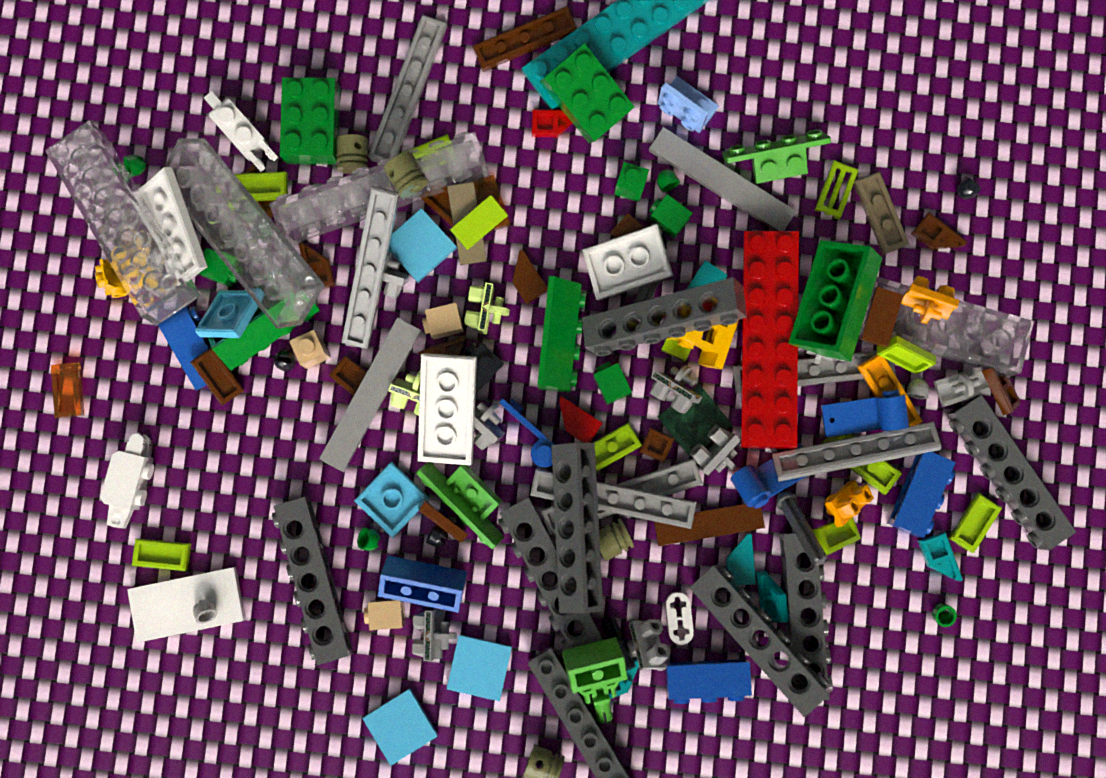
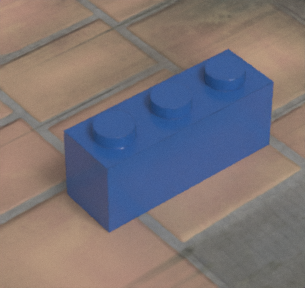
[887,452,956,537]
[378,555,468,613]
[665,659,752,704]

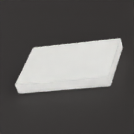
[582,224,673,301]

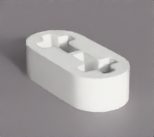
[665,592,694,645]

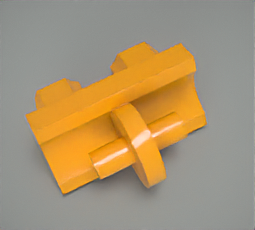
[901,276,959,324]
[824,480,874,527]

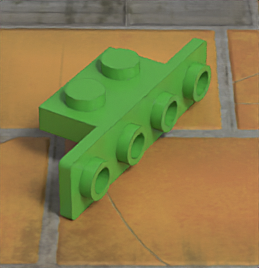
[722,130,831,184]
[416,462,505,549]

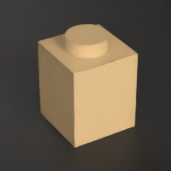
[422,303,464,340]
[289,330,331,369]
[364,599,406,631]

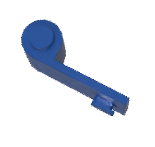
[157,304,209,390]
[821,389,909,437]
[499,398,554,468]
[730,443,807,509]

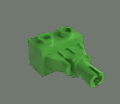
[562,637,628,723]

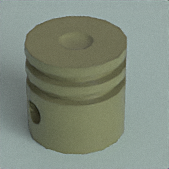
[336,134,368,174]
[383,152,428,198]
[599,518,634,561]
[523,744,565,778]

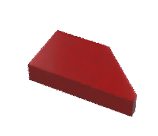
[532,109,573,138]
[559,396,602,443]

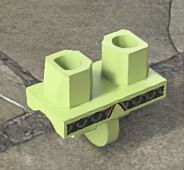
[464,282,510,335]
[388,370,421,416]

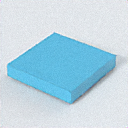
[389,208,457,283]
[195,290,264,338]
[354,462,431,538]
[447,634,512,701]
[362,688,438,766]

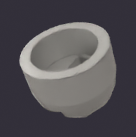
[906,378,929,399]
[193,599,217,624]

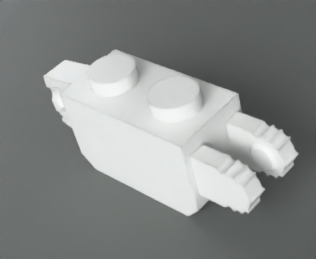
[204,91,278,172]
[100,433,154,528]

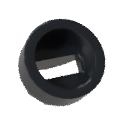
[957,176,981,199]
[274,350,297,372]
[426,524,449,547]

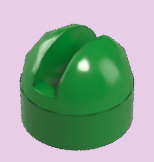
[123,155,146,177]
[657,169,680,193]
[357,528,381,551]
[932,603,957,627]

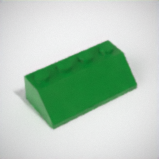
[789,240,882,362]
[207,265,320,370]
[537,276,586,393]

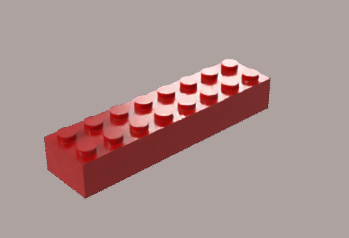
[741,231,799,449]

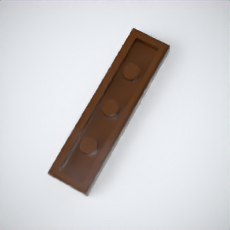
[472,6,578,72]
[654,504,765,546]

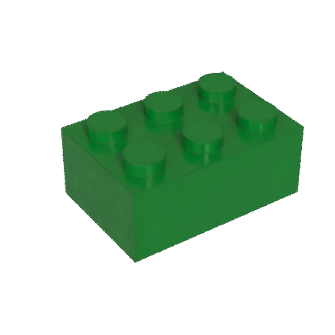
[539,43,634,143]
[280,78,341,164]

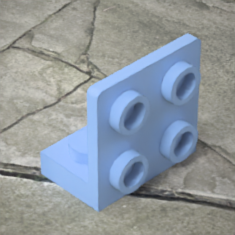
[658,76,719,134]

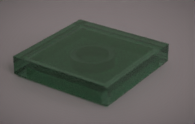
[657,384,733,459]

